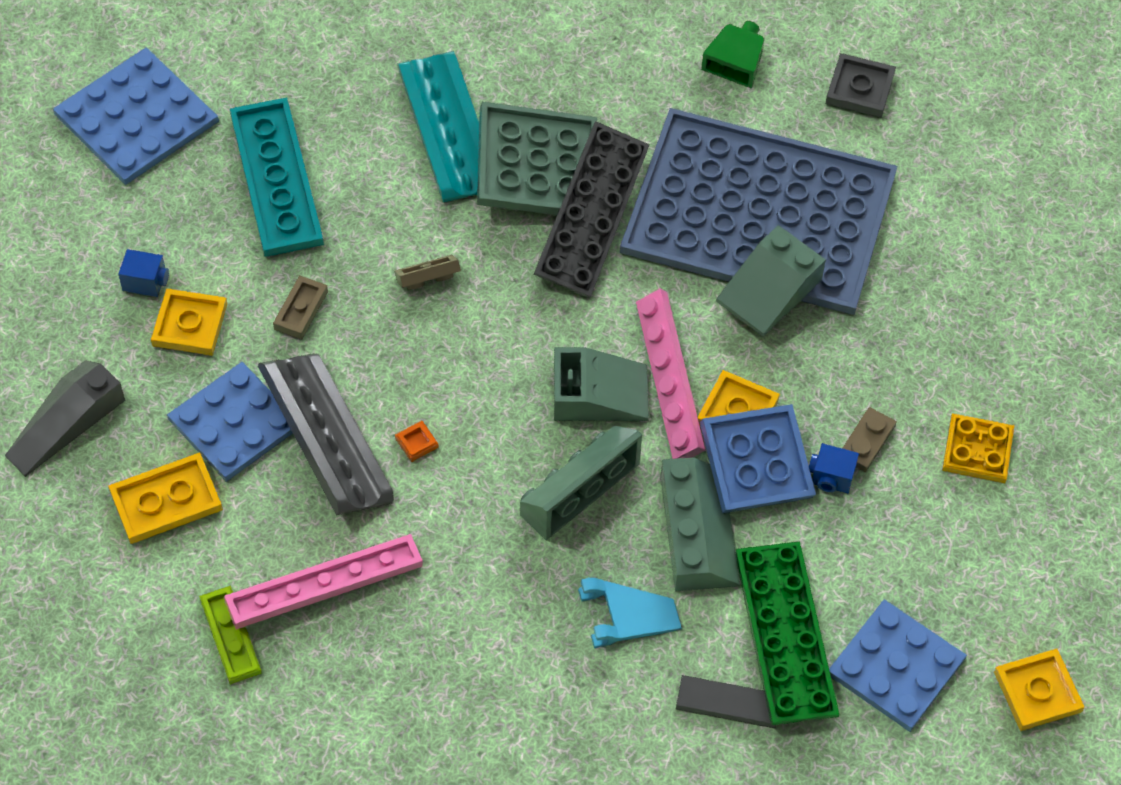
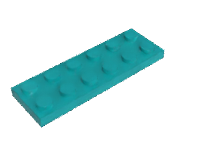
[229,97,324,257]

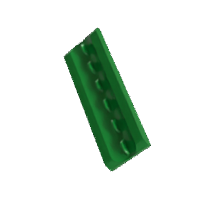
[736,541,840,725]

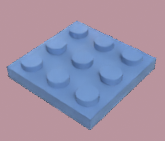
[167,362,293,482]
[700,404,816,514]
[829,599,967,732]

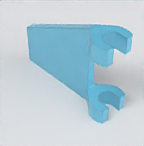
[578,578,682,648]

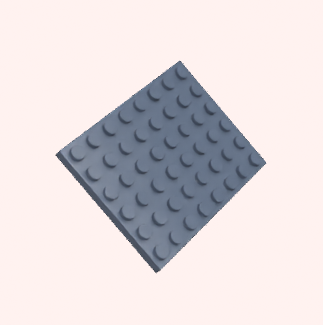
[620,108,898,315]

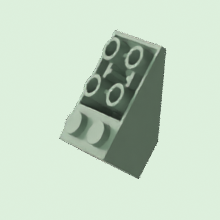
[554,347,649,421]

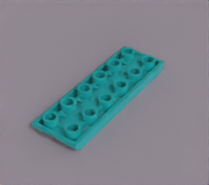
[397,51,479,203]

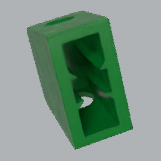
[701,21,764,89]

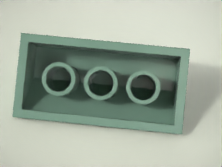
[520,426,642,541]
[660,457,740,591]

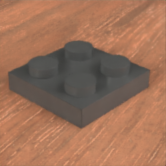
[825,53,896,118]

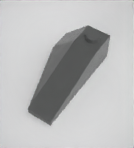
[5,360,125,477]

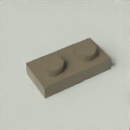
[394,254,461,290]
[273,275,328,340]
[842,407,897,472]

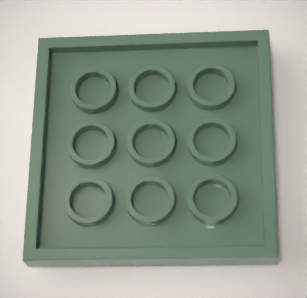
[477,101,597,215]

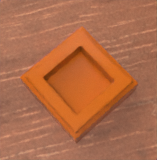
[395,421,439,462]

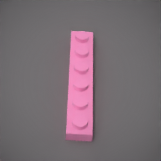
[636,288,706,459]
[224,534,423,629]

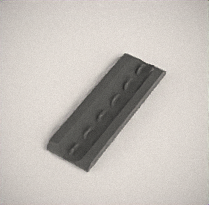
[533,121,650,299]
[258,353,394,516]

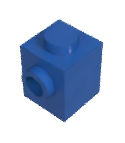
[118,249,169,297]
[809,443,859,494]

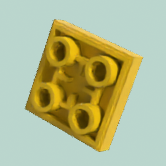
[942,413,1014,483]

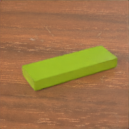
[199,585,262,685]

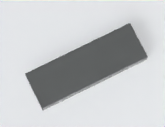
[676,675,776,728]

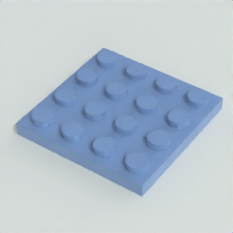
[53,47,219,185]

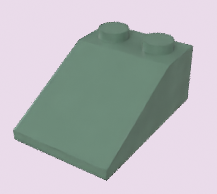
[716,225,826,337]

